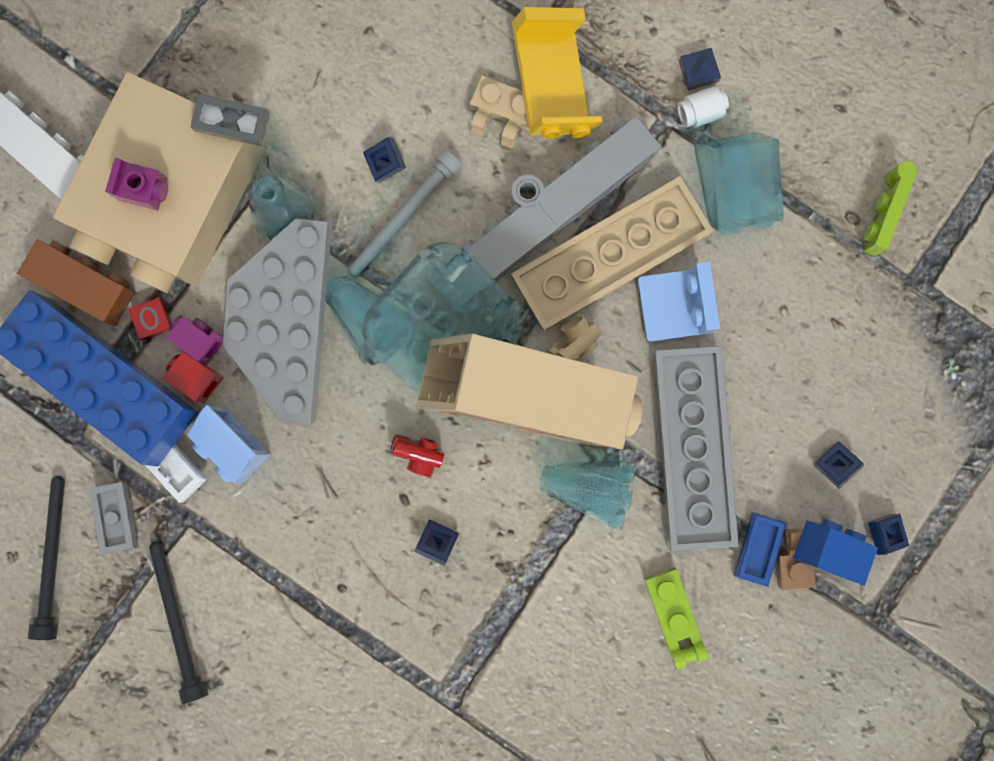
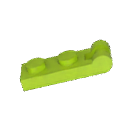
[863,161,917,256]
[644,568,709,670]

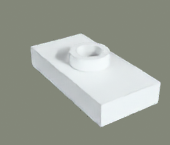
[145,444,207,503]

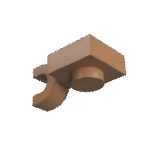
[777,529,816,590]

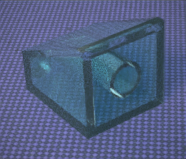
[694,132,784,235]

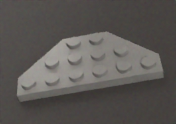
[223,219,332,424]

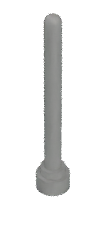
[348,149,463,277]

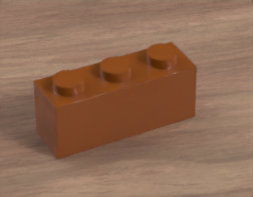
[16,239,136,326]

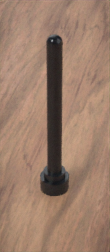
[27,475,65,640]
[149,541,209,704]

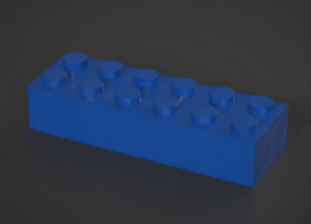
[0,290,199,467]

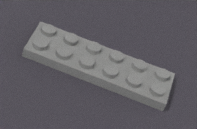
[654,346,739,551]

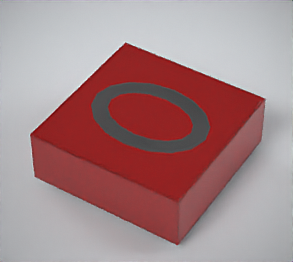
[128,297,171,341]

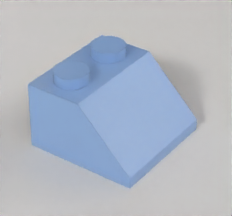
[187,405,271,483]

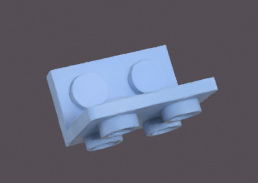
[637,262,720,342]

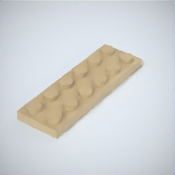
[510,176,714,332]

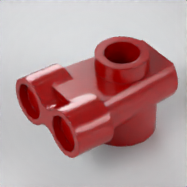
[390,434,445,477]

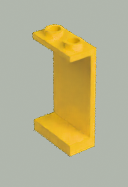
[512,7,603,139]

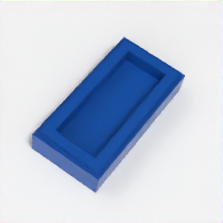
[733,512,787,587]

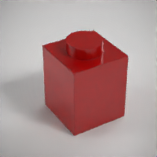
[162,351,224,404]

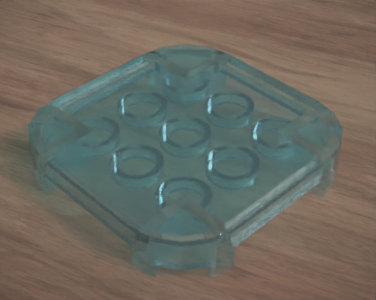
[361,242,522,394]

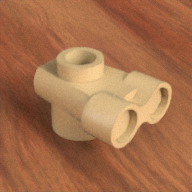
[547,315,602,360]

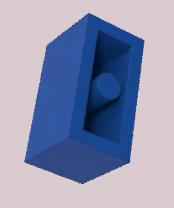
[793,519,878,586]

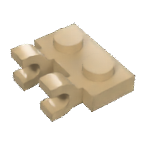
[470,75,529,150]

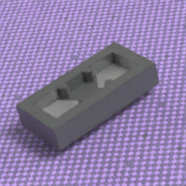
[190,94,270,146]

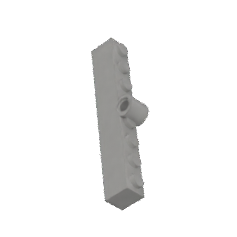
[429,116,661,315]

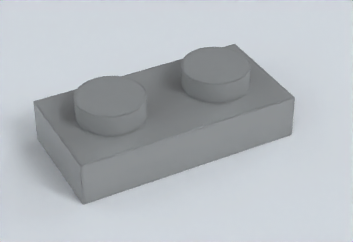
[89,481,138,555]

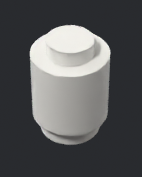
[677,86,729,128]

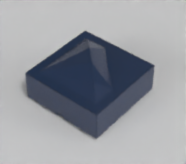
[679,48,721,91]
[363,137,406,182]
[814,441,864,489]
[868,513,909,555]
[414,519,459,566]

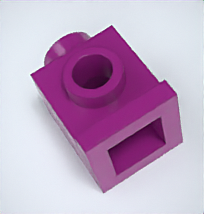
[105,158,168,211]
[166,315,223,365]

